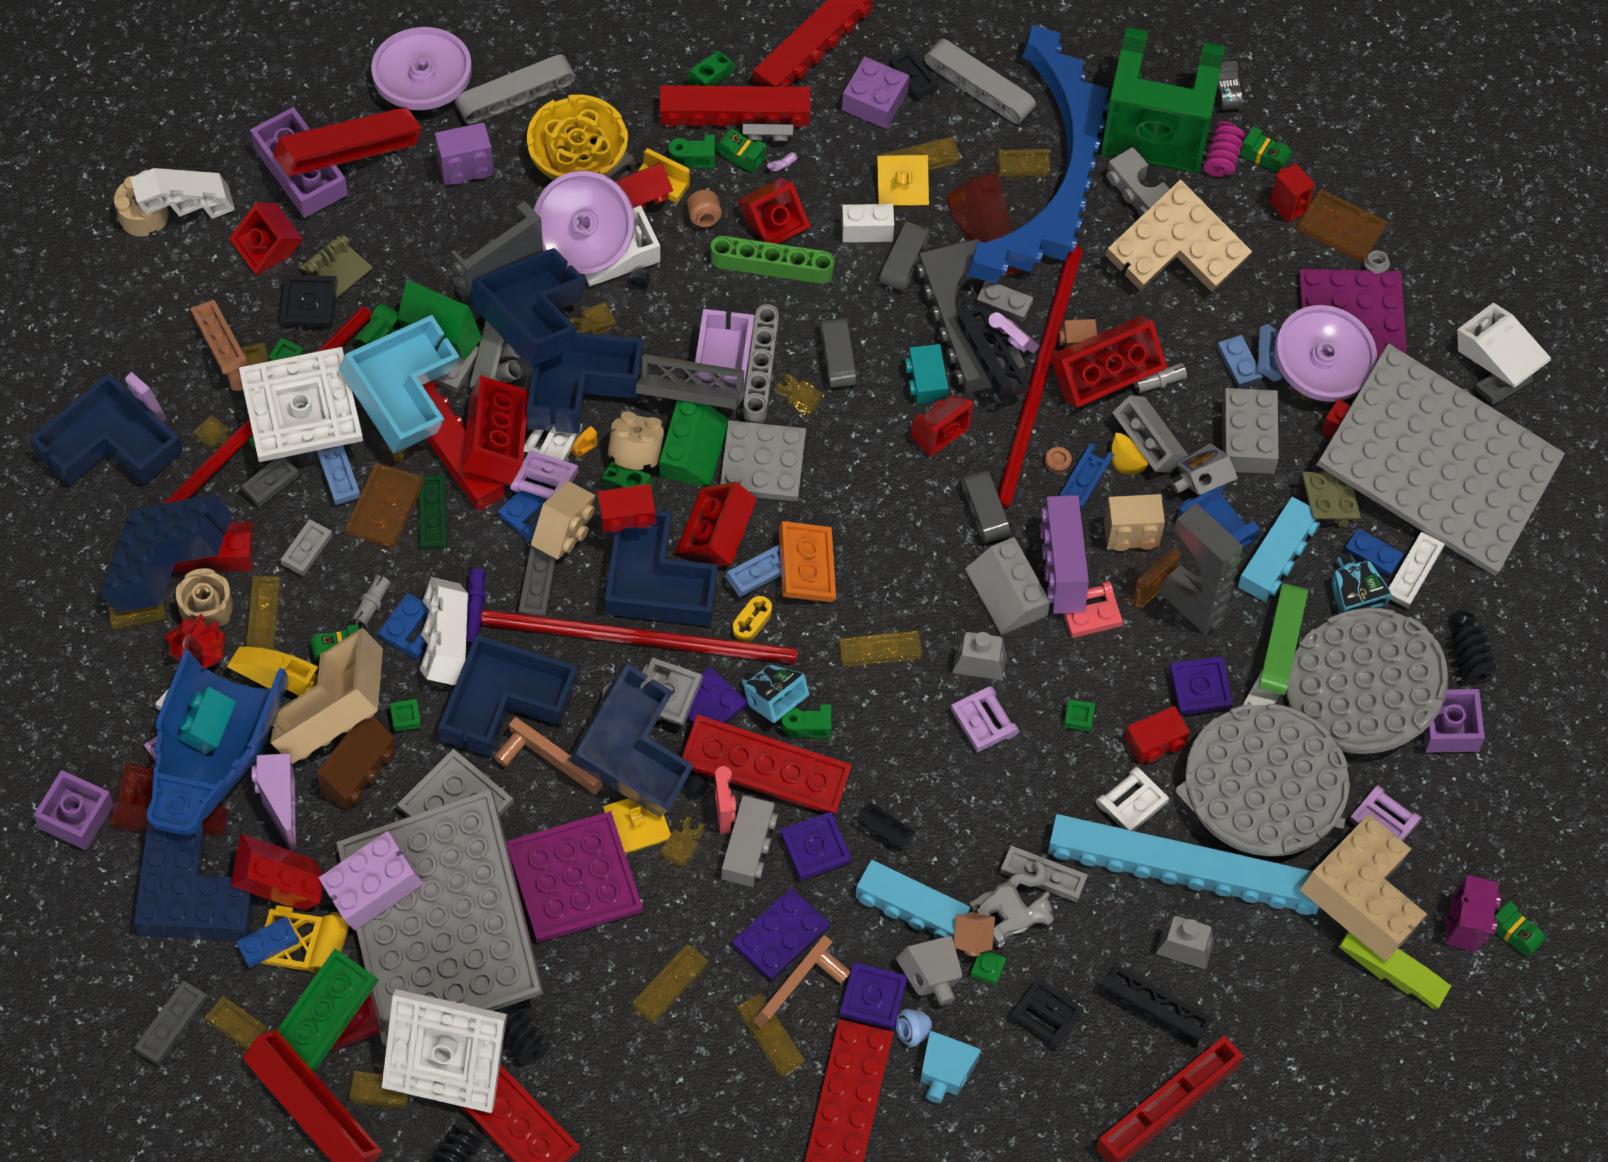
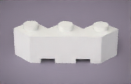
[130,168,235,219]
[420,577,468,686]

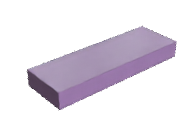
[125,372,167,423]

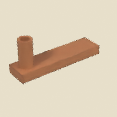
[190,300,248,391]
[494,717,602,795]
[753,935,851,1028]

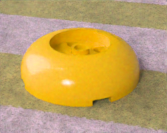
[527,95,628,181]

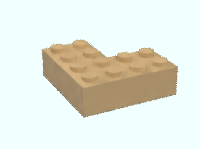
[1105,179,1252,292]
[271,627,383,764]
[1300,814,1427,962]

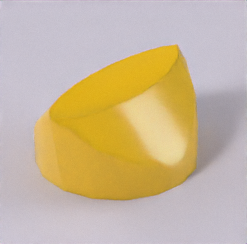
[1111,433,1149,475]

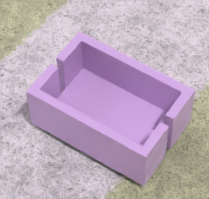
[694,309,755,397]
[319,831,424,931]

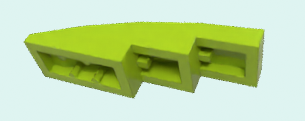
[1338,931,1451,1010]

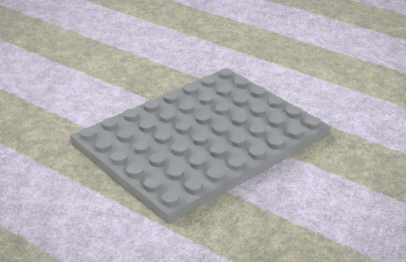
[1316,344,1565,576]
[336,789,544,1047]

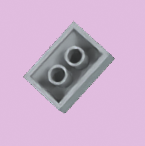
[470,321,534,393]
[965,537,1050,635]

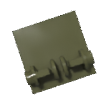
[300,235,373,299]
[1302,472,1361,527]

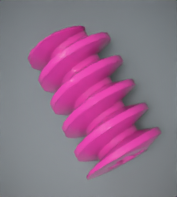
[1203,121,1245,177]

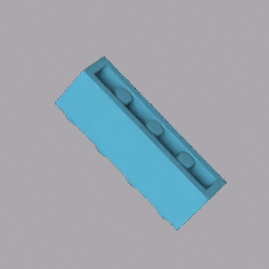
[1238,497,1320,602]
[856,860,970,942]

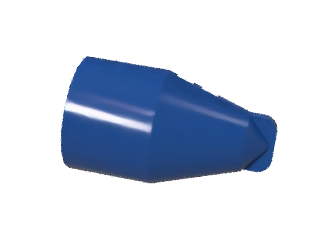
[147,650,289,835]

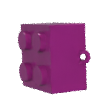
[1444,875,1501,952]

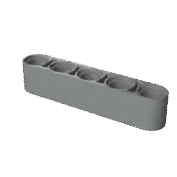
[924,39,1036,124]
[455,55,576,124]
[743,304,779,424]

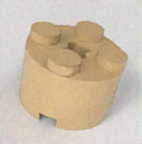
[114,176,169,236]
[608,412,664,470]
[176,569,233,627]

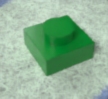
[268,338,304,361]
[390,699,421,732]
[1064,699,1095,732]
[970,951,1007,986]

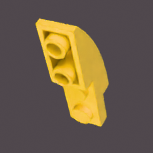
[227,647,318,696]

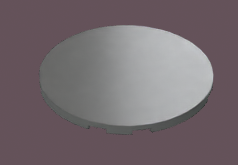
[1286,608,1448,754]
[1185,703,1350,856]

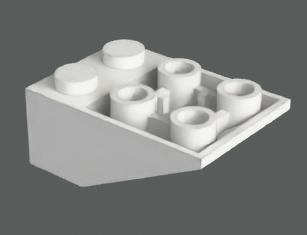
[584,206,660,287]
[1457,302,1551,388]

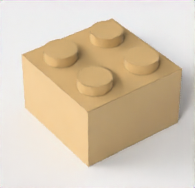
[531,481,596,559]
[1104,494,1165,551]

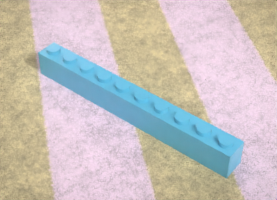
[1048,814,1319,915]

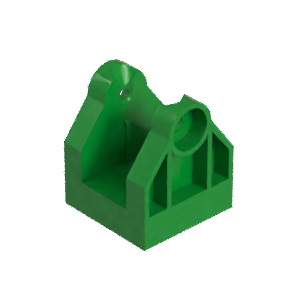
[1101,27,1225,174]

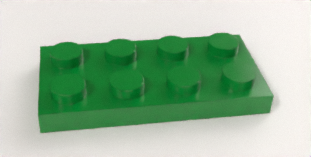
[277,949,379,1072]

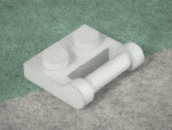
[523,424,582,461]
[1095,767,1169,831]

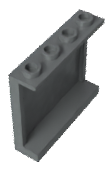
[451,201,543,320]

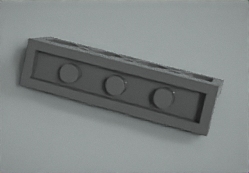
[636,354,744,409]

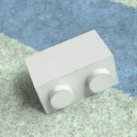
[841,204,894,242]

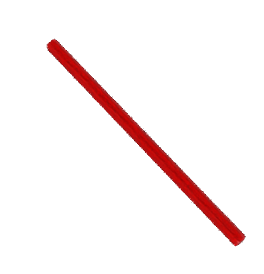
[998,246,1083,508]
[163,306,372,504]
[481,610,798,664]

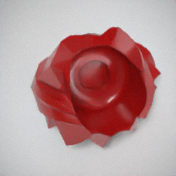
[164,613,225,669]

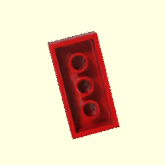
[1050,316,1167,407]
[462,375,529,485]

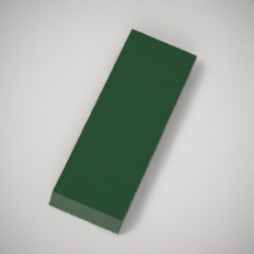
[418,475,447,550]

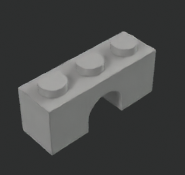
[1107,147,1170,217]

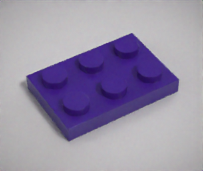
[732,888,830,982]

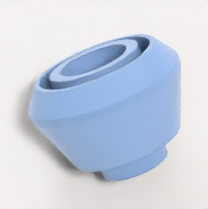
[896,1009,932,1047]

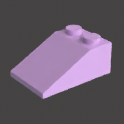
[252,754,296,851]

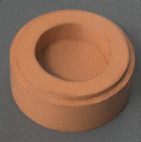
[1045,447,1072,474]

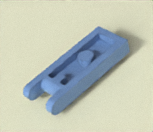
[316,445,361,505]
[725,544,781,597]

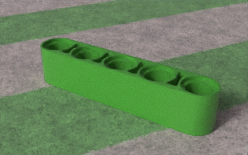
[711,236,834,284]
[1259,583,1308,695]

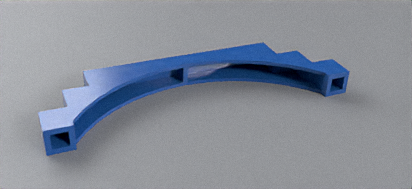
[968,25,1110,284]

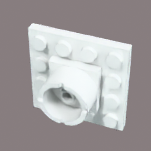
[239,347,363,462]
[382,989,507,1113]

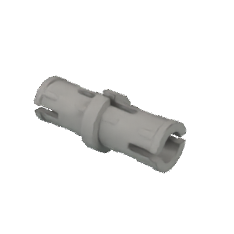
[1133,363,1187,394]
[351,575,391,628]

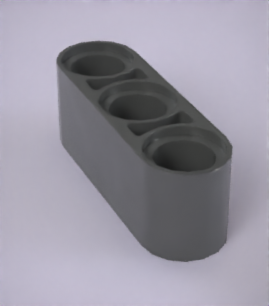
[879,221,931,291]
[820,318,856,388]
[961,470,1010,544]

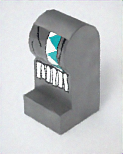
[1216,61,1242,110]

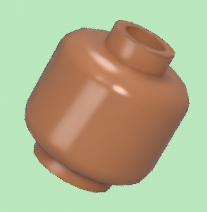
[687,190,722,227]

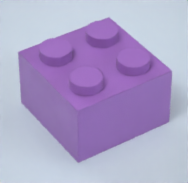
[842,56,909,129]
[435,123,493,185]
[1423,689,1485,753]
[34,770,114,850]

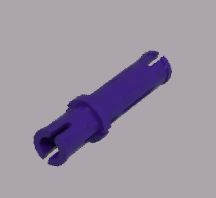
[466,568,486,648]

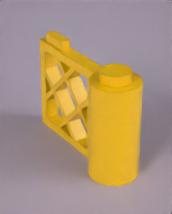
[261,905,349,974]

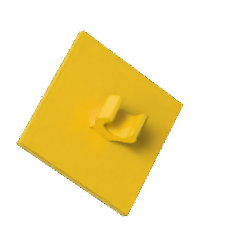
[877,155,929,206]
[603,798,672,854]

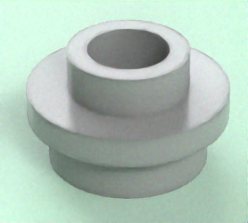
[1364,250,1390,273]

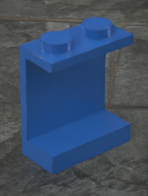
[1178,485,1260,549]

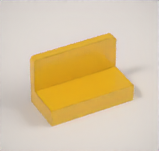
[637,148,690,204]

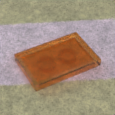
[1297,189,1388,263]
[345,463,425,548]

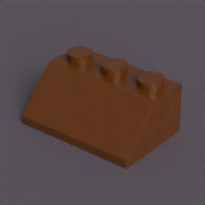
[317,716,396,811]

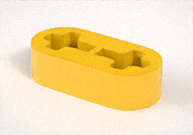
[733,596,772,642]

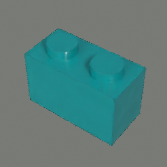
[905,344,948,405]
[178,686,236,754]

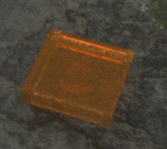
[1133,546,1181,609]

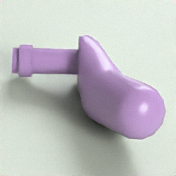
[767,152,797,172]

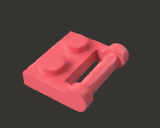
[1063,581,1123,638]
[715,766,736,834]

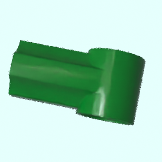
[355,303,401,348]

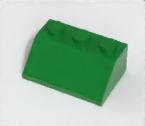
[397,280,482,360]
[659,400,729,487]

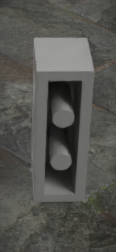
[1112,395,1188,473]
[722,796,778,887]

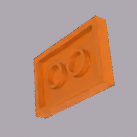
[779,521,836,602]

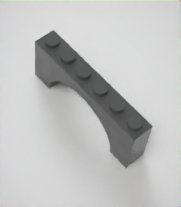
[916,239,1025,394]
[1160,503,1243,634]

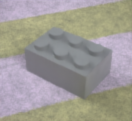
[1222,388,1279,474]

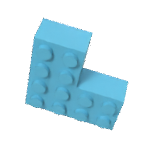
[338,315,459,454]

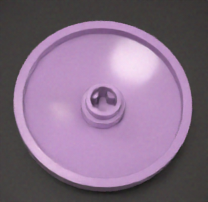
[371,27,472,110]
[534,171,635,274]
[1274,305,1377,402]

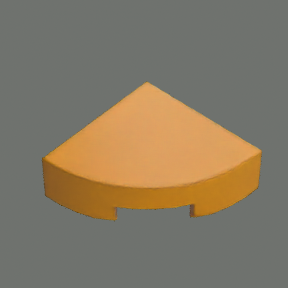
[571,426,597,459]

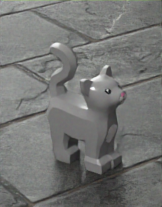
[969,861,1054,949]

